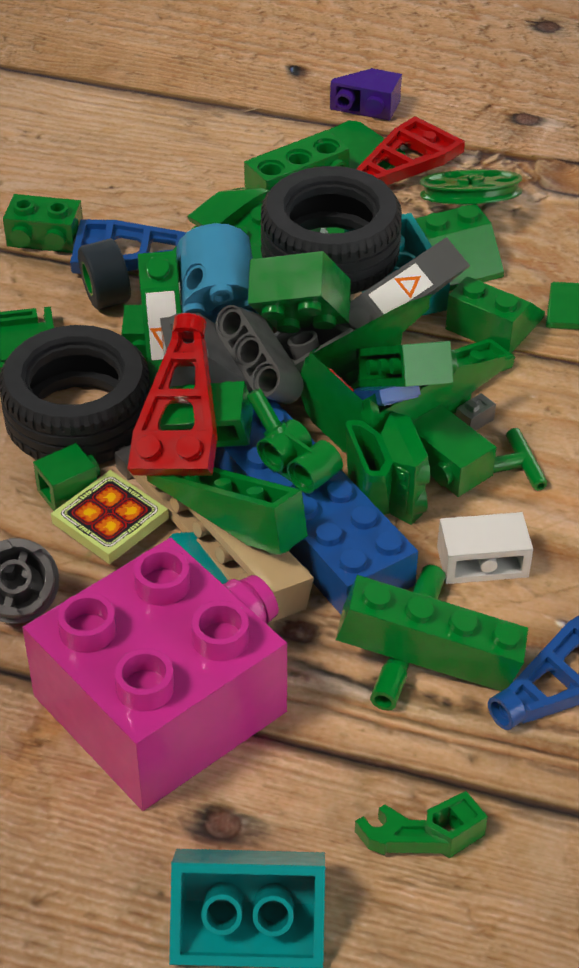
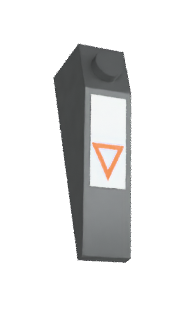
[341,237,470,330]

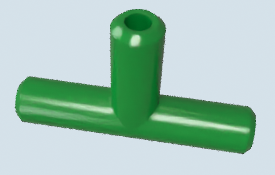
[493,428,548,490]

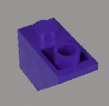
[330,68,402,121]

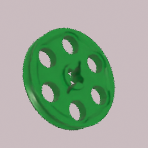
[420,169,522,204]

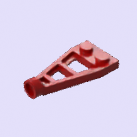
[357,116,465,185]
[127,313,218,476]

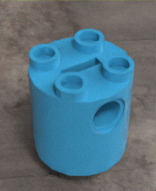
[176,223,259,324]

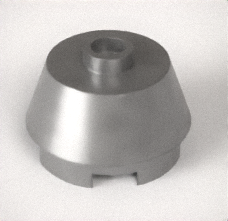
[0,538,59,623]

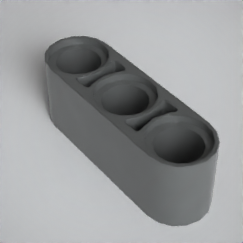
[216,305,303,404]

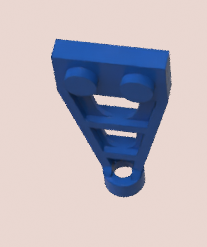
[70,219,187,274]
[488,616,579,730]

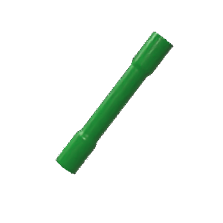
[370,565,446,711]

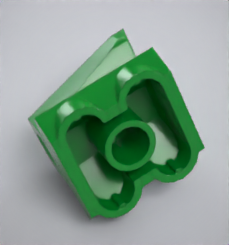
[345,412,430,525]

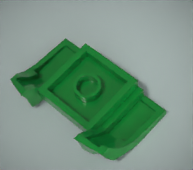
[187,187,329,246]

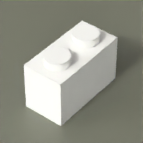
[437,512,533,584]

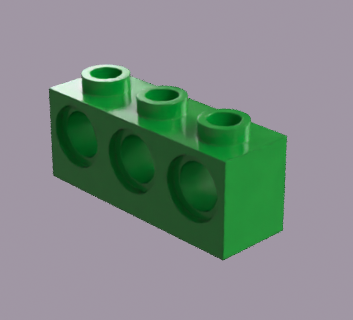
[244,130,350,191]

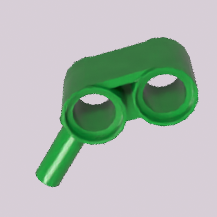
[247,388,343,494]

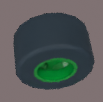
[78,238,131,310]

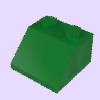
[415,204,504,291]
[445,276,545,353]

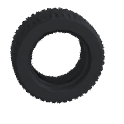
[261,166,402,295]
[0,325,150,464]

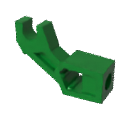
[355,791,488,858]

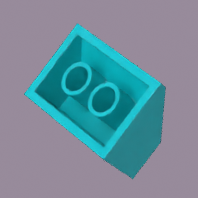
[169,849,325,968]

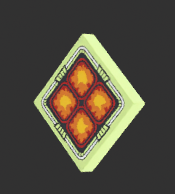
[51,470,169,564]

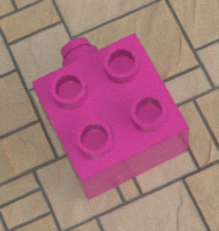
[22,537,287,811]

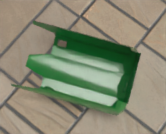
[300,294,505,454]

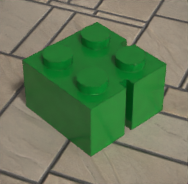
[248,251,351,333]

